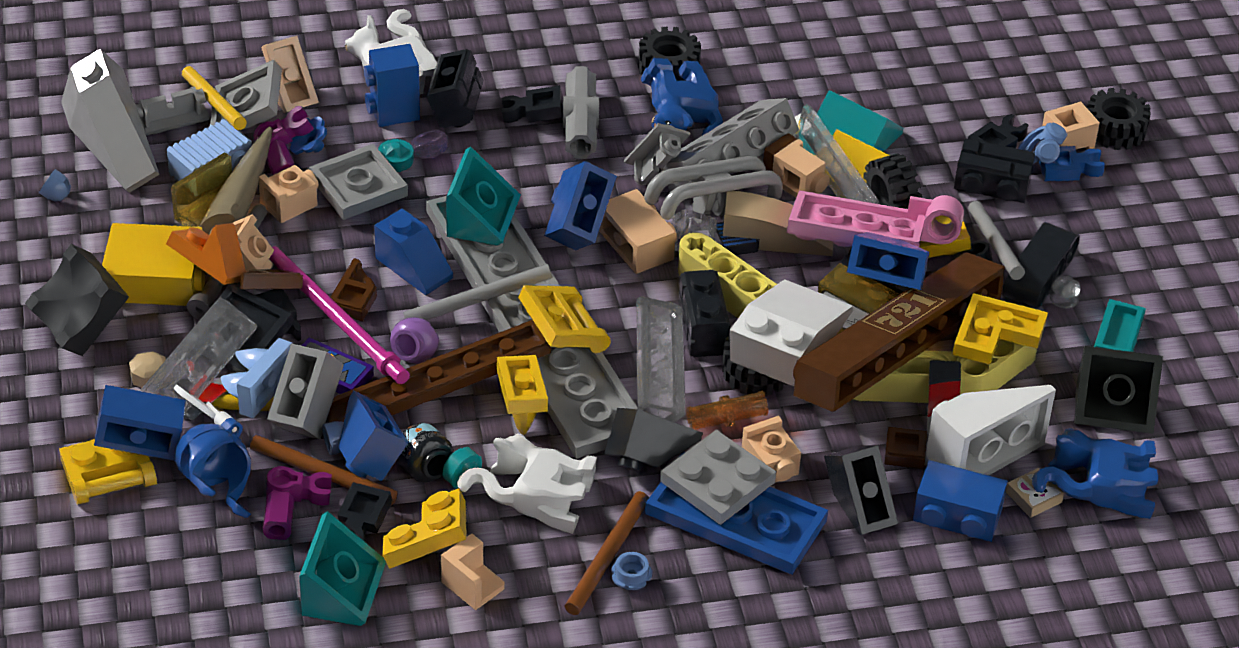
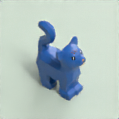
[641,58,723,136]
[1032,428,1158,519]

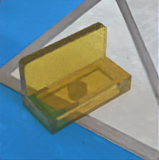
[171,152,254,232]

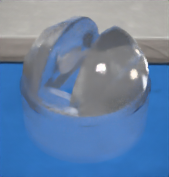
[1049,275,1081,308]

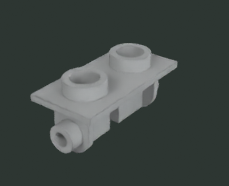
[136,87,210,135]
[624,123,690,185]

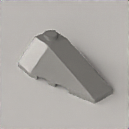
[61,49,159,193]

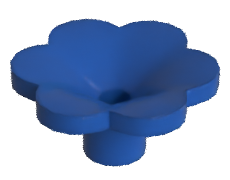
[290,116,327,155]

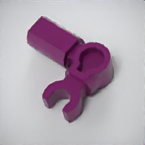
[253,106,314,175]
[263,466,332,540]

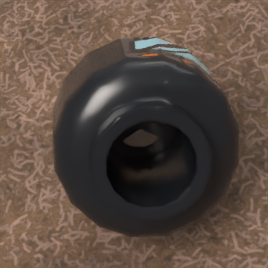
[396,423,454,483]

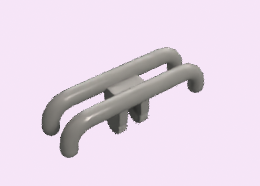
[644,156,783,220]

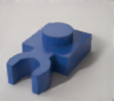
[1039,146,1105,181]

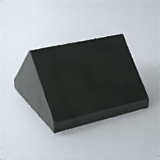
[1074,346,1163,434]

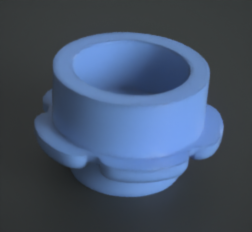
[612,552,652,590]

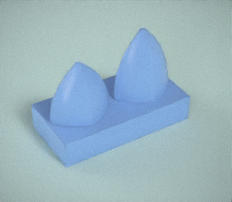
[221,338,292,418]

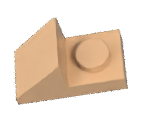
[261,36,319,113]

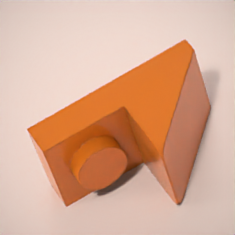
[166,223,246,285]

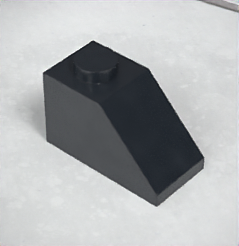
[604,408,703,472]
[824,445,898,535]

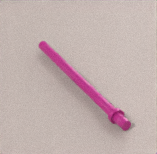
[269,246,410,384]

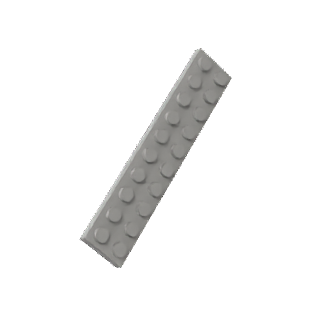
[426,196,638,459]

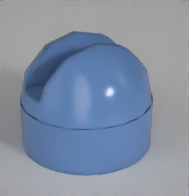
[39,169,71,201]
[322,421,344,455]

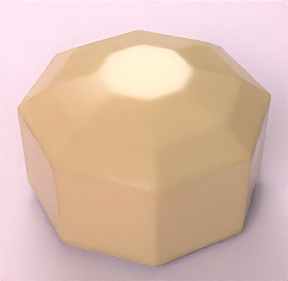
[129,351,169,390]

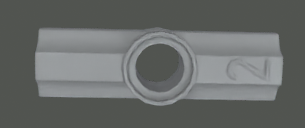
[563,66,599,159]

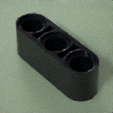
[1002,222,1080,309]

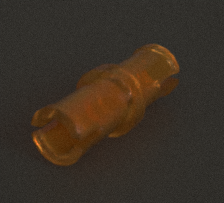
[686,391,768,430]

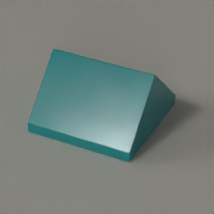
[806,90,904,152]
[446,146,521,246]
[299,511,386,626]

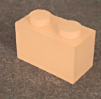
[599,189,677,274]

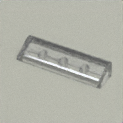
[795,104,880,204]
[636,296,686,422]
[140,297,257,414]

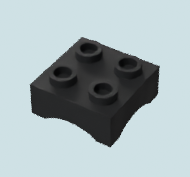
[25,244,129,356]

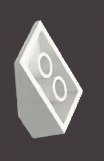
[730,279,853,386]
[924,385,1056,475]

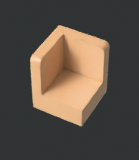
[441,534,505,610]

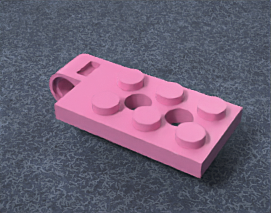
[787,190,964,247]

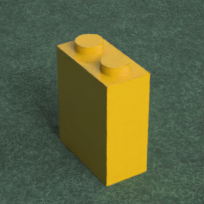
[102,223,205,306]

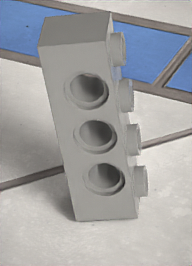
[661,98,800,192]

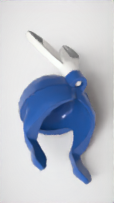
[174,385,251,518]

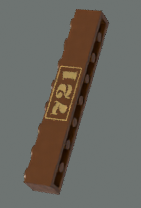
[793,252,1005,412]

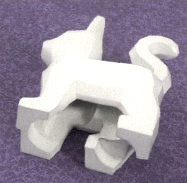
[345,9,437,94]
[457,434,597,534]

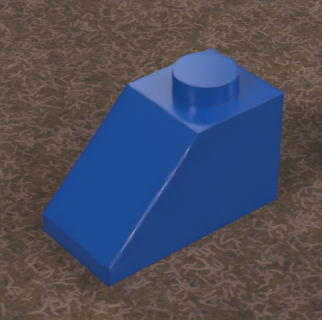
[374,208,453,295]
[847,232,929,290]
[339,391,409,481]

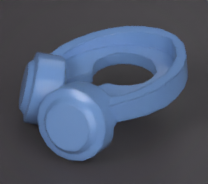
[1018,123,1067,163]

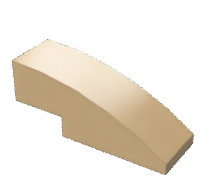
[723,191,833,256]

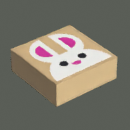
[1006,468,1064,518]

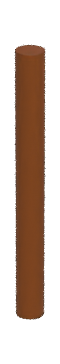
[250,435,398,506]
[564,491,649,615]

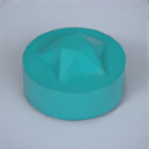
[378,139,414,172]
[443,447,482,489]

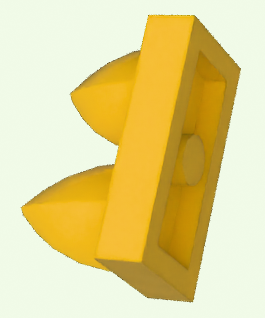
[497,355,548,436]

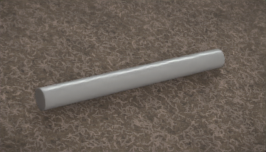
[968,201,1025,280]
[403,264,553,320]

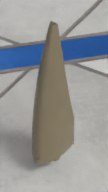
[199,127,273,235]

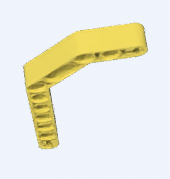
[678,232,1037,403]

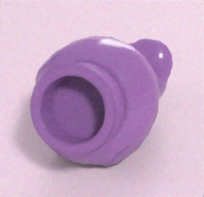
[390,317,439,364]

